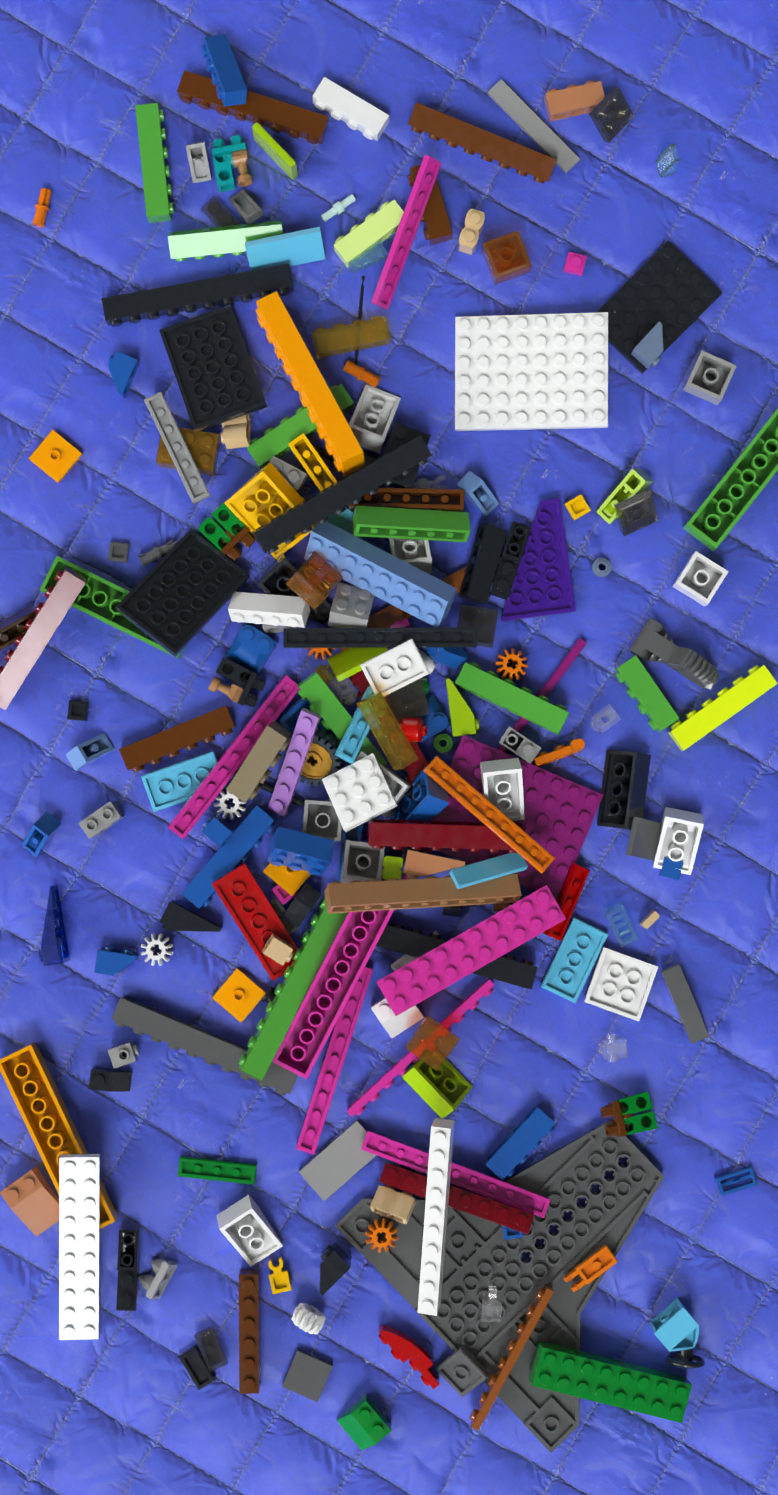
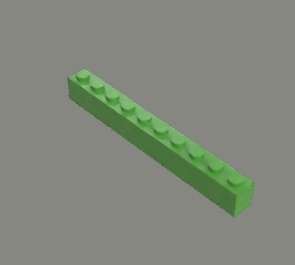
[238,897,348,1081]

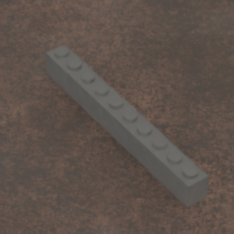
[111,996,298,1096]

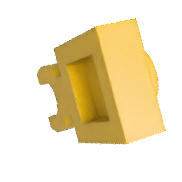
[268,1257,292,1294]

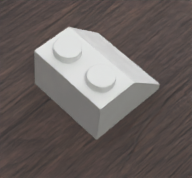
[371,997,424,1038]

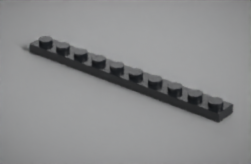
[283,627,477,648]

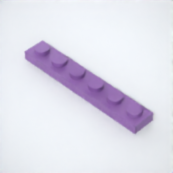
[268,708,321,817]

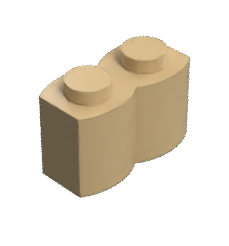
[458,208,485,255]
[221,414,251,449]
[370,1185,416,1224]

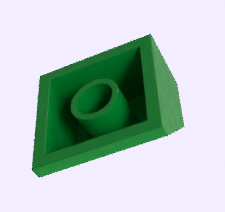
[337,1394,391,1450]

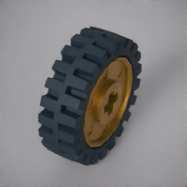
[285,728,344,786]

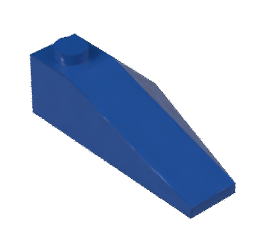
[391,767,449,821]

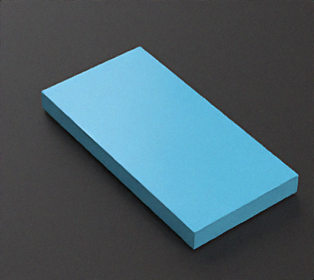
[244,226,325,271]
[141,751,227,812]
[540,917,608,1004]

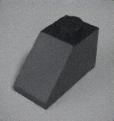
[282,883,322,929]
[88,1067,133,1092]

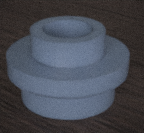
[592,558,611,577]

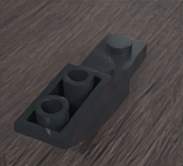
[490,521,531,600]
[116,1230,140,1311]

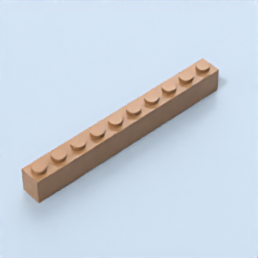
[324,874,521,914]

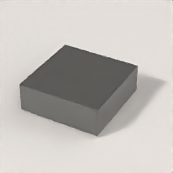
[108,542,130,563]

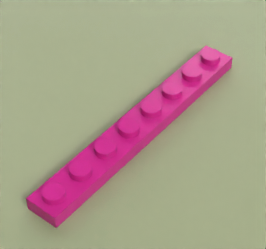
[371,155,442,310]

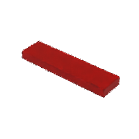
[543,863,590,941]

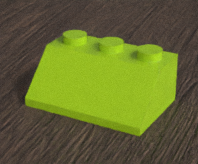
[402,1046,473,1119]

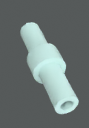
[321,194,356,222]

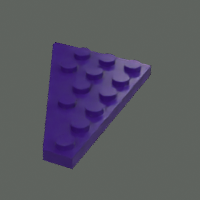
[501,498,576,622]

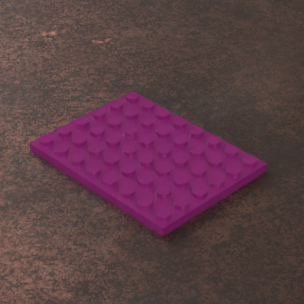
[428,735,603,900]

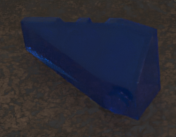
[39,885,70,966]

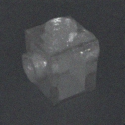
[329,677,357,706]
[589,704,621,734]
[598,1034,628,1062]

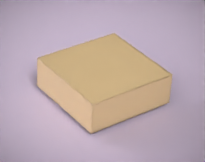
[639,910,660,929]

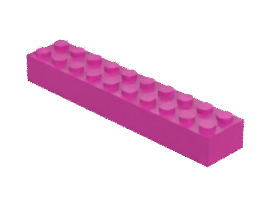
[377,885,566,1016]
[272,910,394,1079]

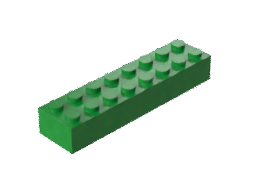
[529,1341,692,1423]

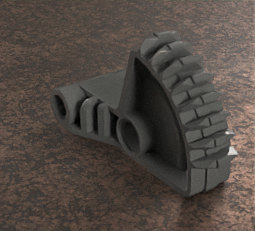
[628,618,720,689]

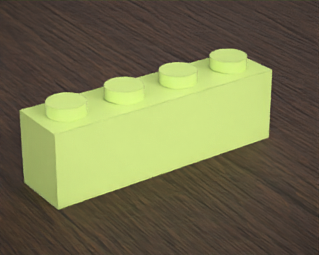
[334,200,404,268]

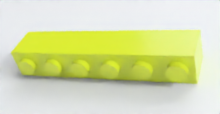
[668,665,778,751]

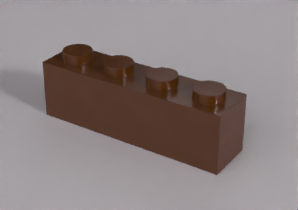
[407,165,453,246]

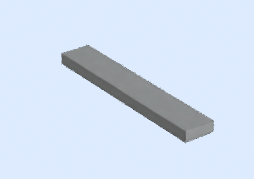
[487,79,580,174]
[144,392,211,505]

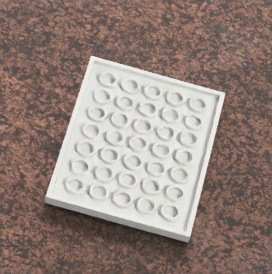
[455,312,608,431]

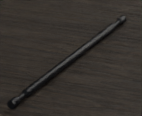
[354,276,365,365]

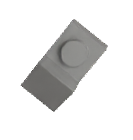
[186,142,212,183]

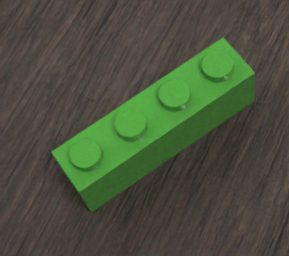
[615,655,680,732]

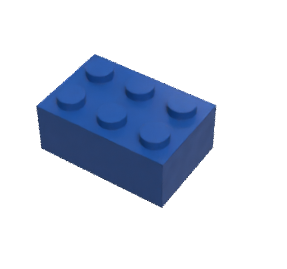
[266,827,335,875]

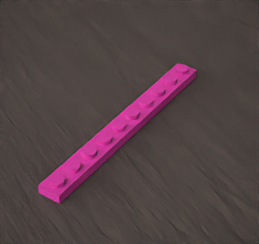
[167,675,299,839]
[296,966,373,1155]
[347,978,494,1117]
[361,1130,551,1218]

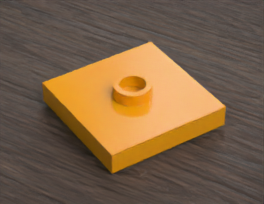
[28,430,83,484]
[263,862,311,896]
[212,968,266,1023]

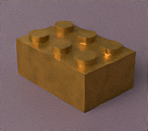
[156,427,221,476]

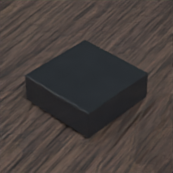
[67,700,89,721]

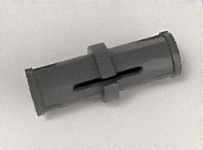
[138,540,175,567]

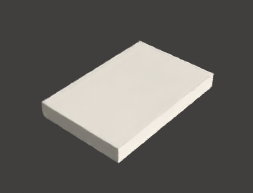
[360,639,430,699]

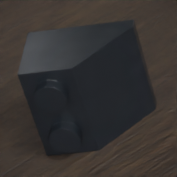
[320,1243,351,1296]

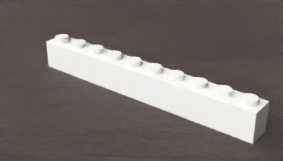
[418,1118,455,1316]

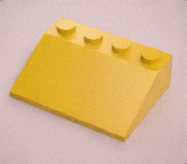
[224,462,318,559]

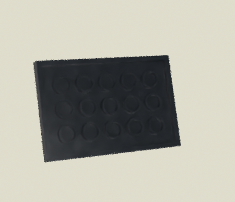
[596,240,722,374]
[159,305,267,432]
[116,529,250,657]

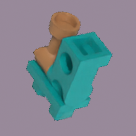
[212,135,253,193]

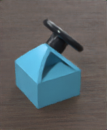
[649,1298,705,1368]

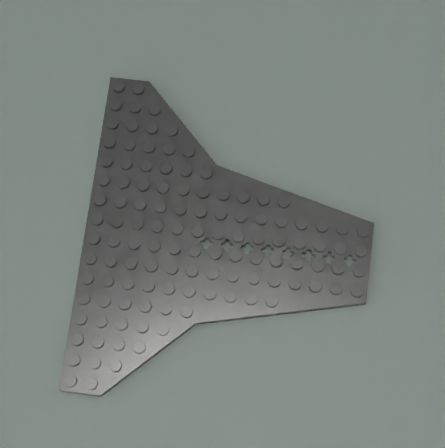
[335,1119,665,1453]

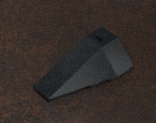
[257,553,332,624]

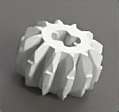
[214,790,247,820]
[141,933,174,966]
[291,1303,326,1334]

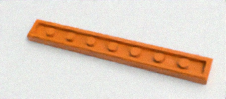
[424,756,555,874]

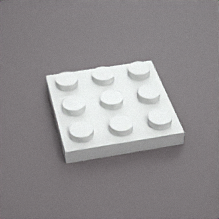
[322,753,398,832]
[584,947,658,1021]

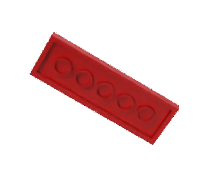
[212,863,298,981]

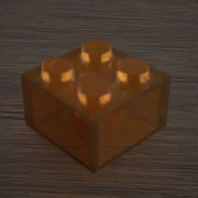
[482,230,532,285]
[286,551,343,610]
[405,1014,460,1071]

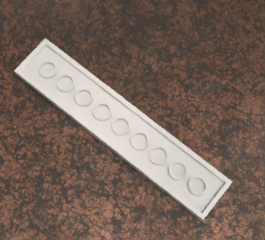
[59,1154,100,1340]

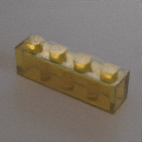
[311,316,391,359]
[356,691,418,770]

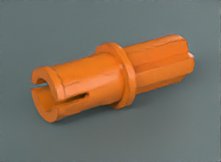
[32,188,52,228]
[343,360,380,387]

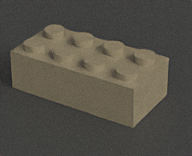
[226,720,292,803]

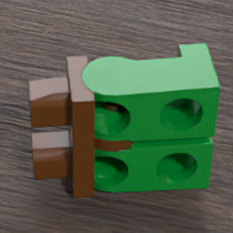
[197,502,255,561]
[600,1091,658,1137]

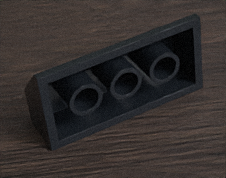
[597,750,651,830]

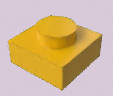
[564,494,591,521]

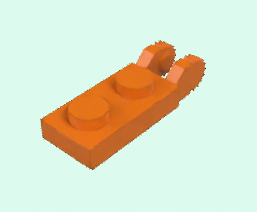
[533,738,585,767]
[563,1244,618,1292]

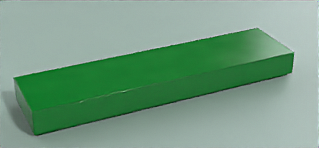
[178,1156,257,1185]

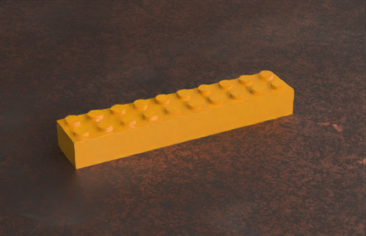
[255,291,365,476]
[0,1042,118,1229]

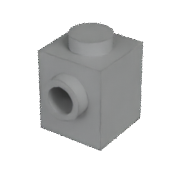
[108,1041,140,1069]

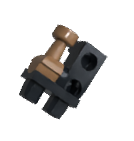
[208,657,266,707]

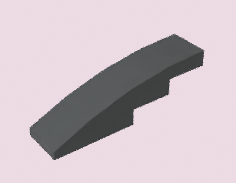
[661,963,709,1044]

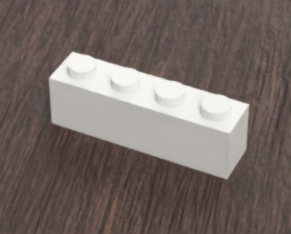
[313,77,389,141]
[228,592,310,628]

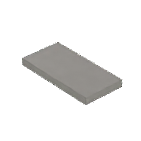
[299,1120,376,1201]

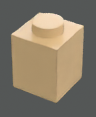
[262,934,294,966]

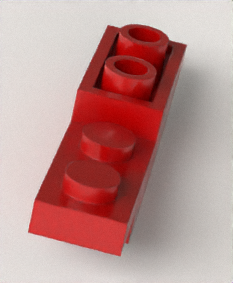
[378,1325,439,1390]

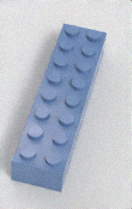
[304,521,457,628]

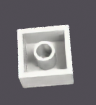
[672,551,729,607]

